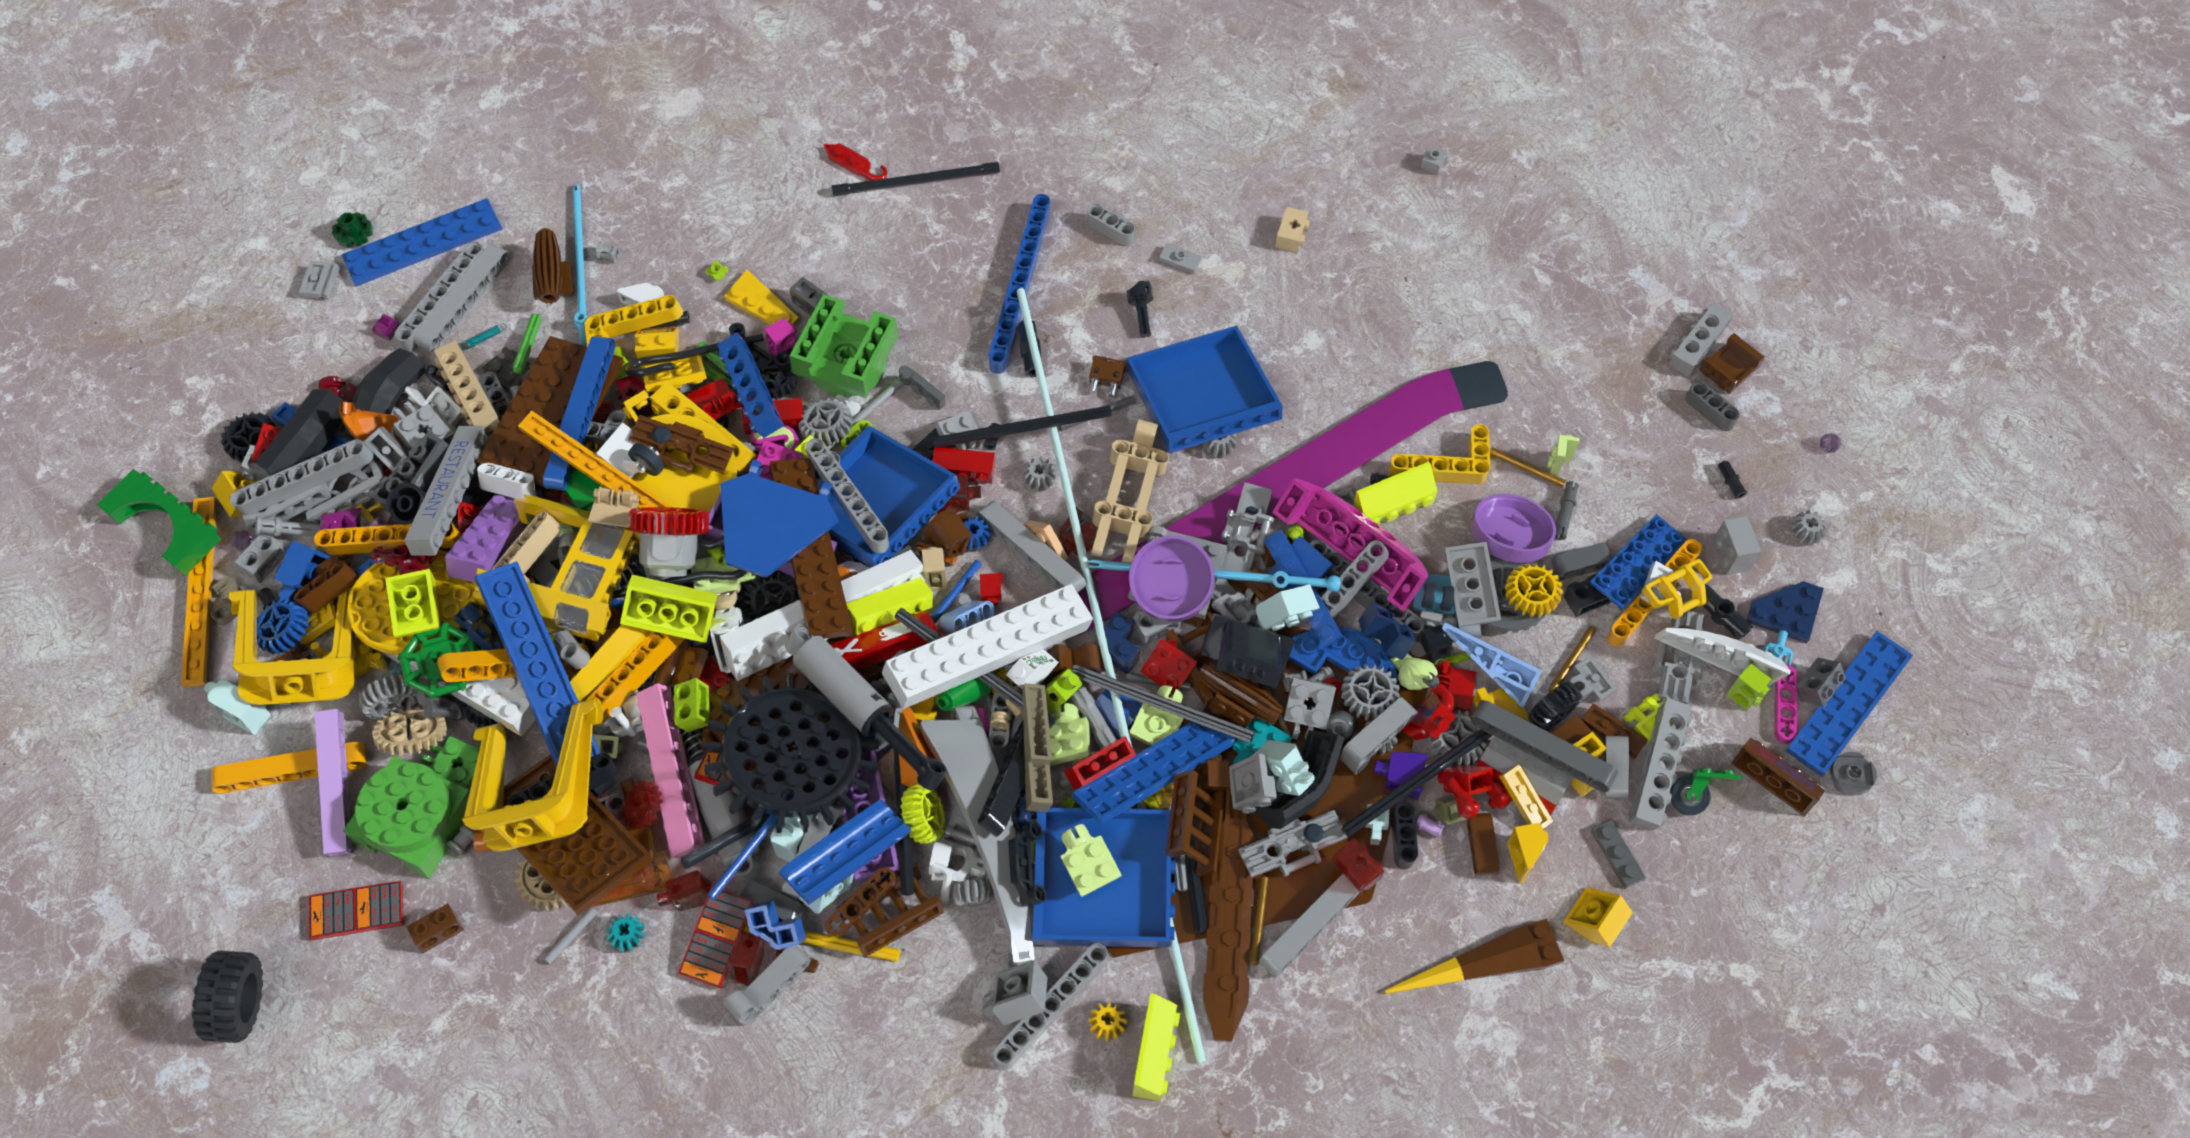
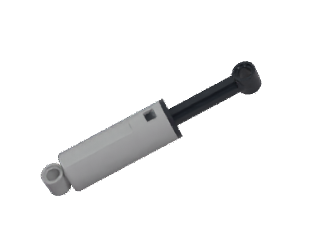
[785,627,947,791]

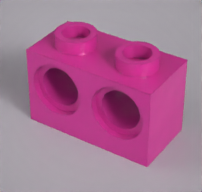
[764,317,798,357]

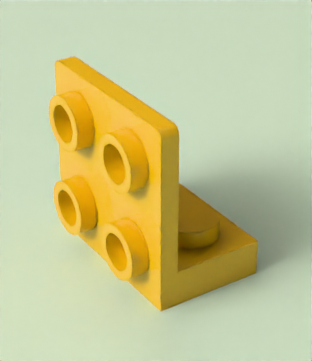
[623,390,650,422]
[1473,687,1529,737]

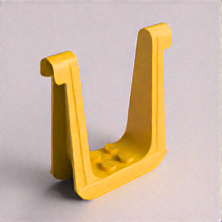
[229,585,355,705]
[462,698,603,852]

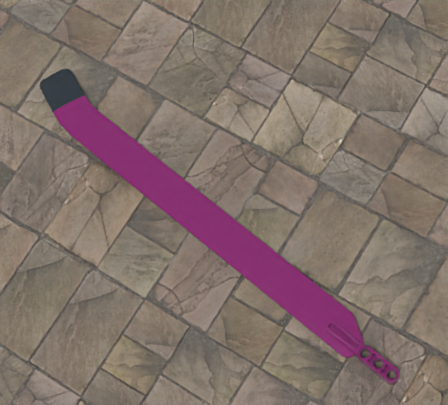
[1075,361,1508,636]

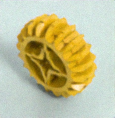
[1505,562,1563,618]

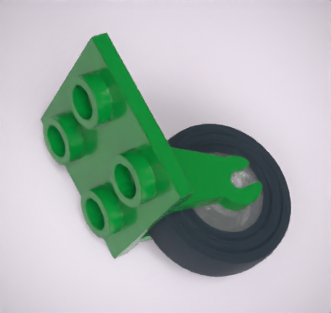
[1670,768,1741,815]

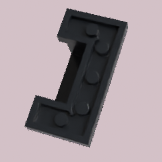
[1200,613,1295,689]

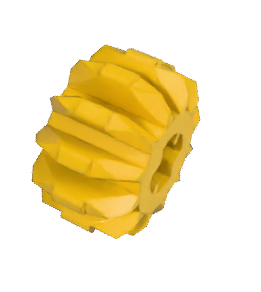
[1088,1001,1128,1042]

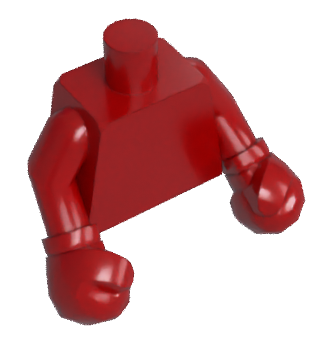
[1437,766,1512,819]

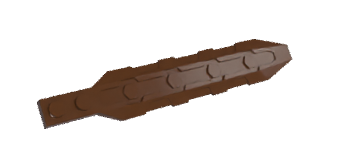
[1203,780,1257,1042]

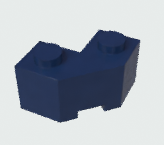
[1358,602,1416,660]
[1104,611,1140,674]

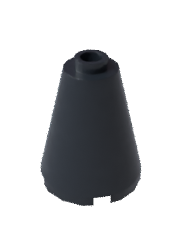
[386,483,427,525]

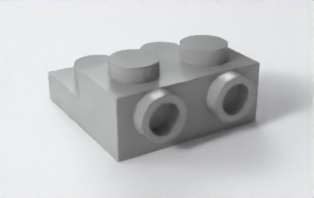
[1229,753,1277,813]

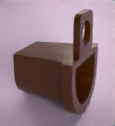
[924,508,972,557]

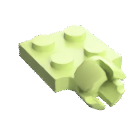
[691,556,755,594]
[1129,686,1184,746]
[1049,703,1090,766]
[1060,824,1122,897]

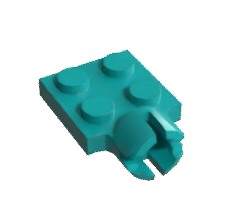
[1232,717,1292,765]

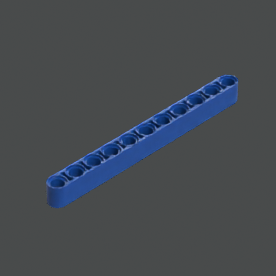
[989,194,1050,374]

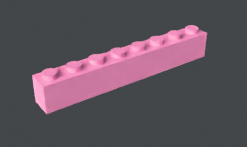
[636,683,705,859]

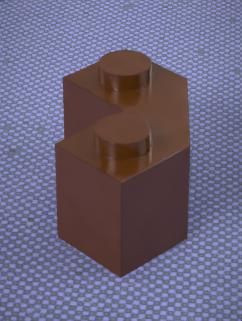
[1046,642,1105,678]

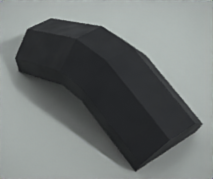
[340,348,425,440]
[255,389,344,475]
[1255,730,1344,830]

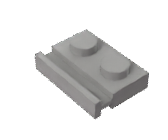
[299,261,340,300]

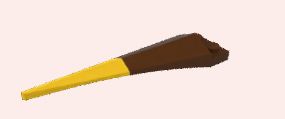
[1385,919,1564,994]

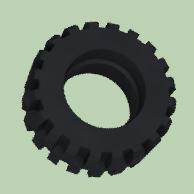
[192,950,263,1043]

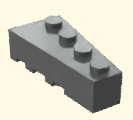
[367,433,449,508]

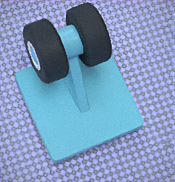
[1412,573,1455,616]

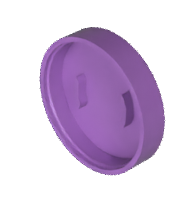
[1471,494,1556,563]
[1129,536,1215,622]

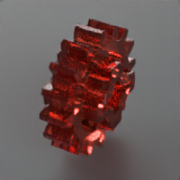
[621,781,663,830]

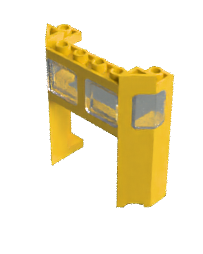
[472,494,640,642]

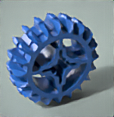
[257,598,310,654]

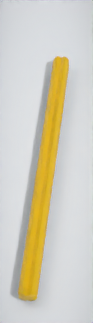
[743,922,901,962]

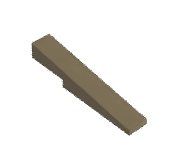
[1023,683,1053,812]

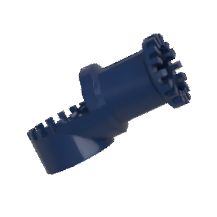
[1013,783,1034,829]

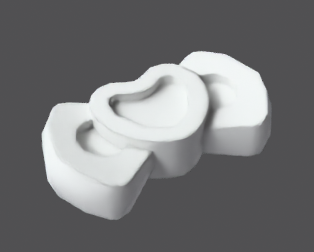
[833,395,860,417]

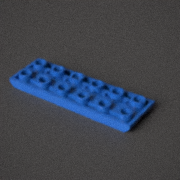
[1590,514,1688,610]
[779,800,911,905]

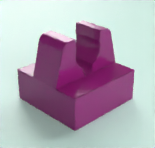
[371,314,400,341]

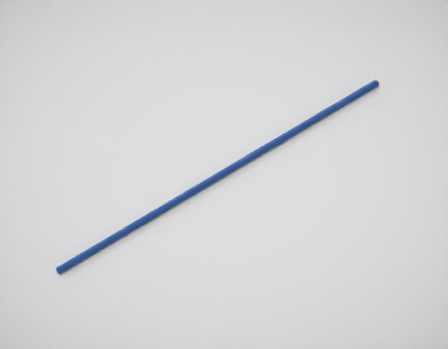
[707,560,982,900]

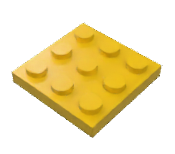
[641,355,707,393]

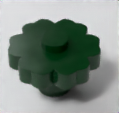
[332,212,373,248]

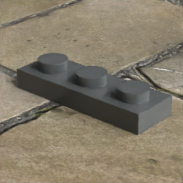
[1591,820,1646,889]

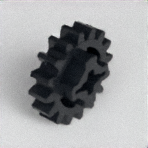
[762,369,797,400]

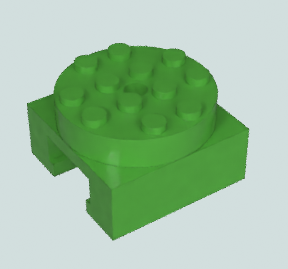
[790,294,898,398]
[343,755,470,879]

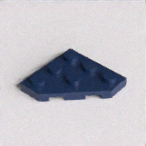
[1746,581,1824,644]

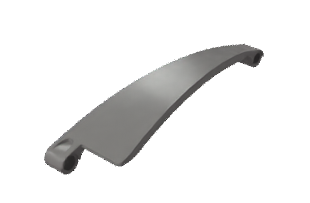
[920,705,1034,968]

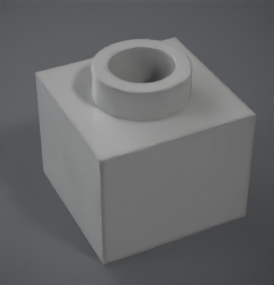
[1421,146,1447,175]

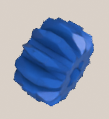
[962,516,991,552]

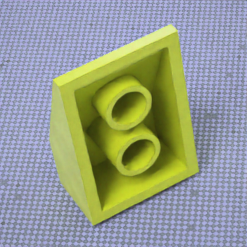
[385,569,439,638]

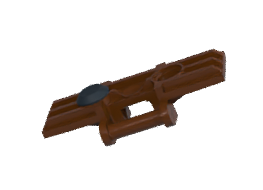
[628,415,734,475]

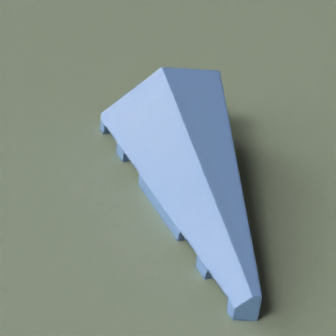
[1442,623,1542,708]

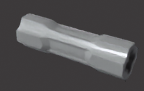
[1070,687,1117,749]

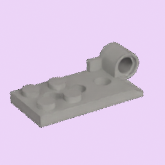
[1445,542,1501,638]

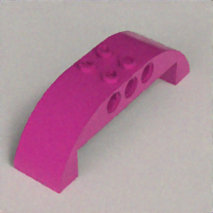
[1272,478,1428,611]

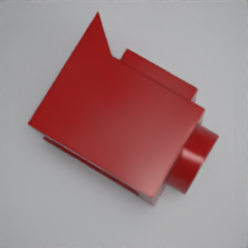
[979,573,1003,607]

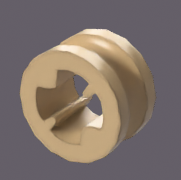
[990,711,1011,730]

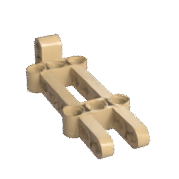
[1091,419,1169,563]

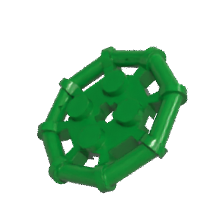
[397,622,478,699]

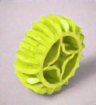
[900,784,946,844]

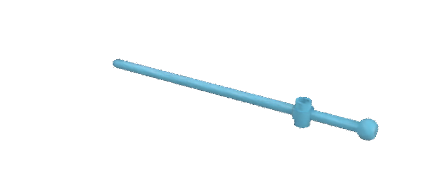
[573,184,588,346]
[1088,560,1341,592]

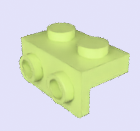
[1547,435,1580,476]

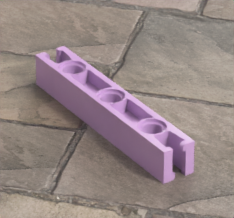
[314,709,353,857]

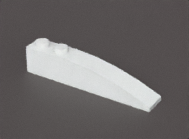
[1654,628,1790,686]

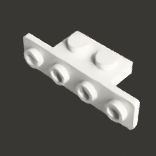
[404,386,463,437]

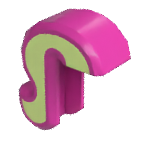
[750,425,799,450]

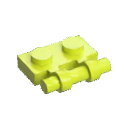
[1623,693,1675,744]

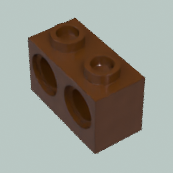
[406,903,464,953]

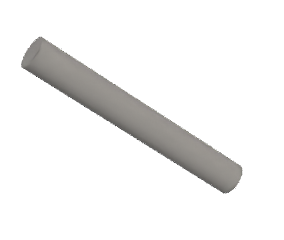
[543,907,598,964]

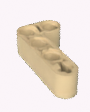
[492,511,561,582]

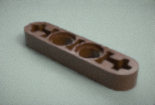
[825,867,897,938]

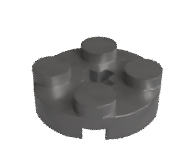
[1830,752,1877,795]

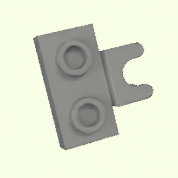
[1568,656,1617,702]

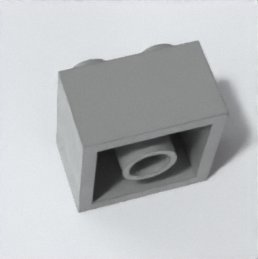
[1712,516,1762,575]

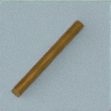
[1490,447,1566,488]
[1548,626,1596,692]
[1249,877,1269,965]

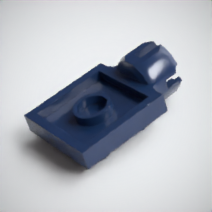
[454,601,505,650]

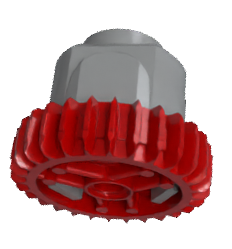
[628,507,709,577]

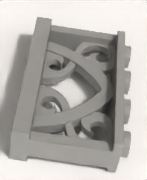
[306,453,385,525]

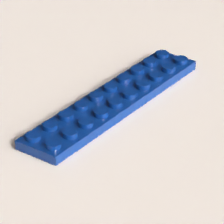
[474,561,601,767]

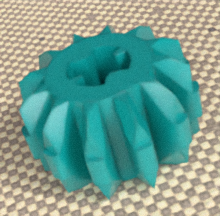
[606,913,645,953]

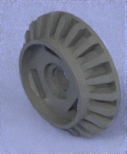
[1467,555,1549,633]

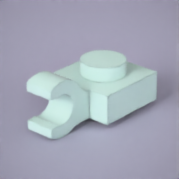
[1365,804,1389,845]

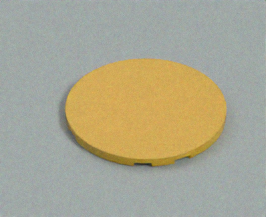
[631,414,737,514]
[347,550,477,655]

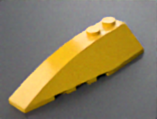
[570,624,652,702]

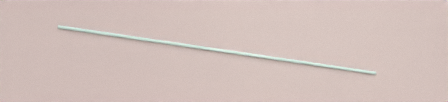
[1017,288,1206,1064]

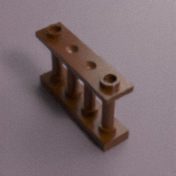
[1165,612,1251,709]
[1165,769,1225,876]
[836,863,944,958]

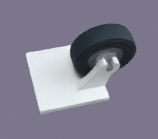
[596,423,664,478]

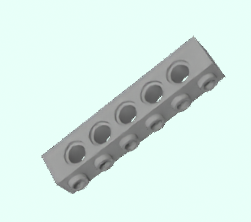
[1628,697,1692,831]

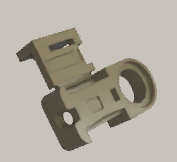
[211,575,246,625]

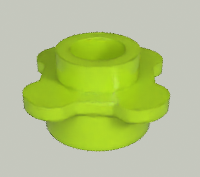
[705,261,729,281]

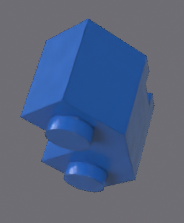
[745,899,806,950]

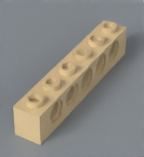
[434,340,500,434]

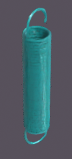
[460,323,507,351]

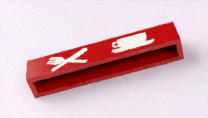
[831,610,937,671]

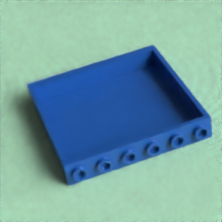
[1127,325,1282,454]
[816,425,961,568]
[1033,808,1175,948]

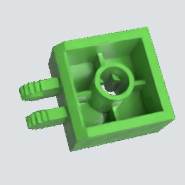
[421,736,480,791]

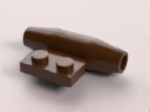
[652,639,709,686]

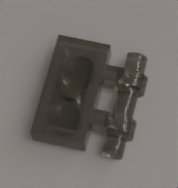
[482,347,531,392]

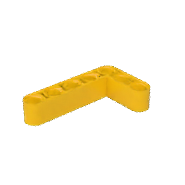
[585,295,683,347]
[1388,424,1490,484]

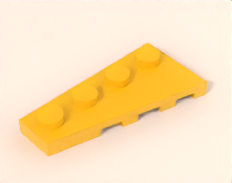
[724,270,799,326]

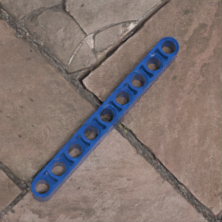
[543,336,615,490]

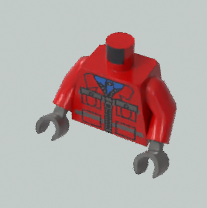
[1401,672,1455,740]

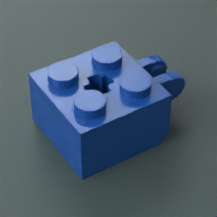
[274,540,331,602]

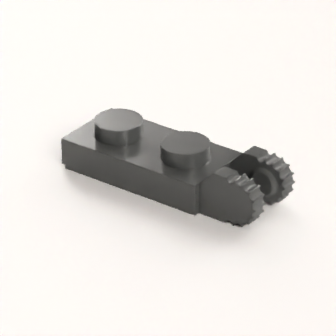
[899,365,945,410]

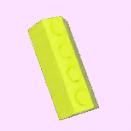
[1353,462,1438,525]
[620,575,718,643]
[846,577,933,637]
[1133,993,1180,1102]

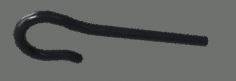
[625,333,764,377]
[612,536,747,599]

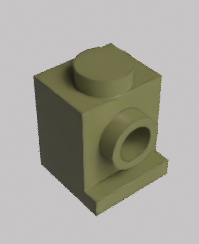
[593,735,624,760]
[1435,795,1466,825]

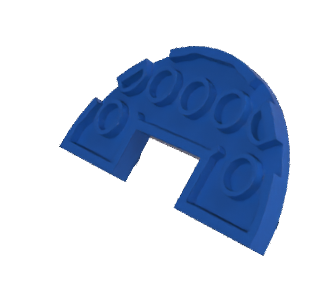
[1288,626,1399,705]

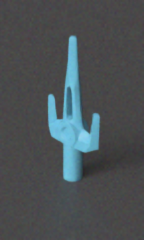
[1763,630,1793,687]

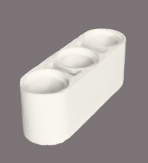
[477,463,536,499]

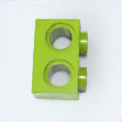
[1726,663,1772,711]
[673,678,710,732]

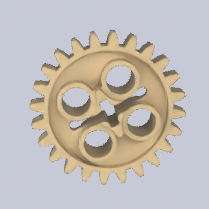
[372,706,447,756]
[514,855,568,911]

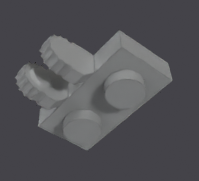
[934,411,978,450]

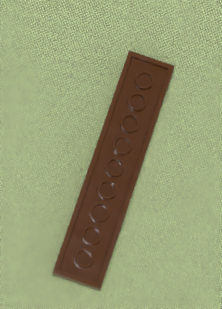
[769,458,853,639]

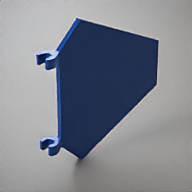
[720,460,839,577]

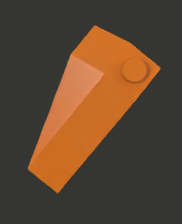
[898,707,933,787]

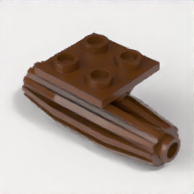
[532,228,573,304]
[1198,661,1284,728]

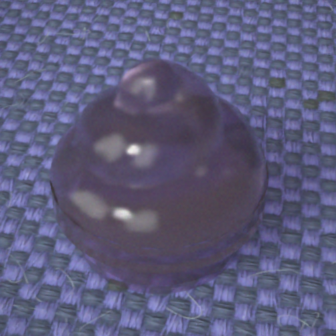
[1820,433,1842,453]
[232,530,253,551]

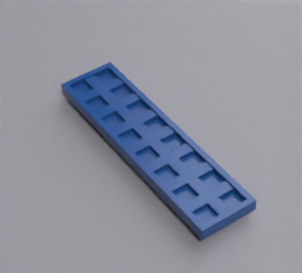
[341,198,502,287]
[1785,630,1913,777]
[1073,721,1236,825]

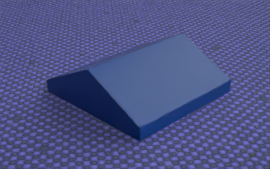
[1095,689,1142,739]

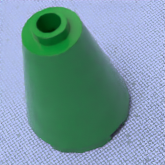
[935,678,991,711]

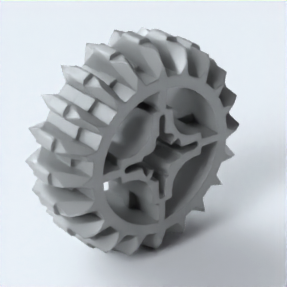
[798,397,853,446]
[1341,664,1400,720]
[359,674,418,720]
[1429,709,1488,766]

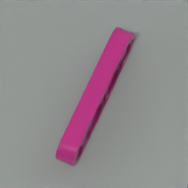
[1774,665,1797,744]

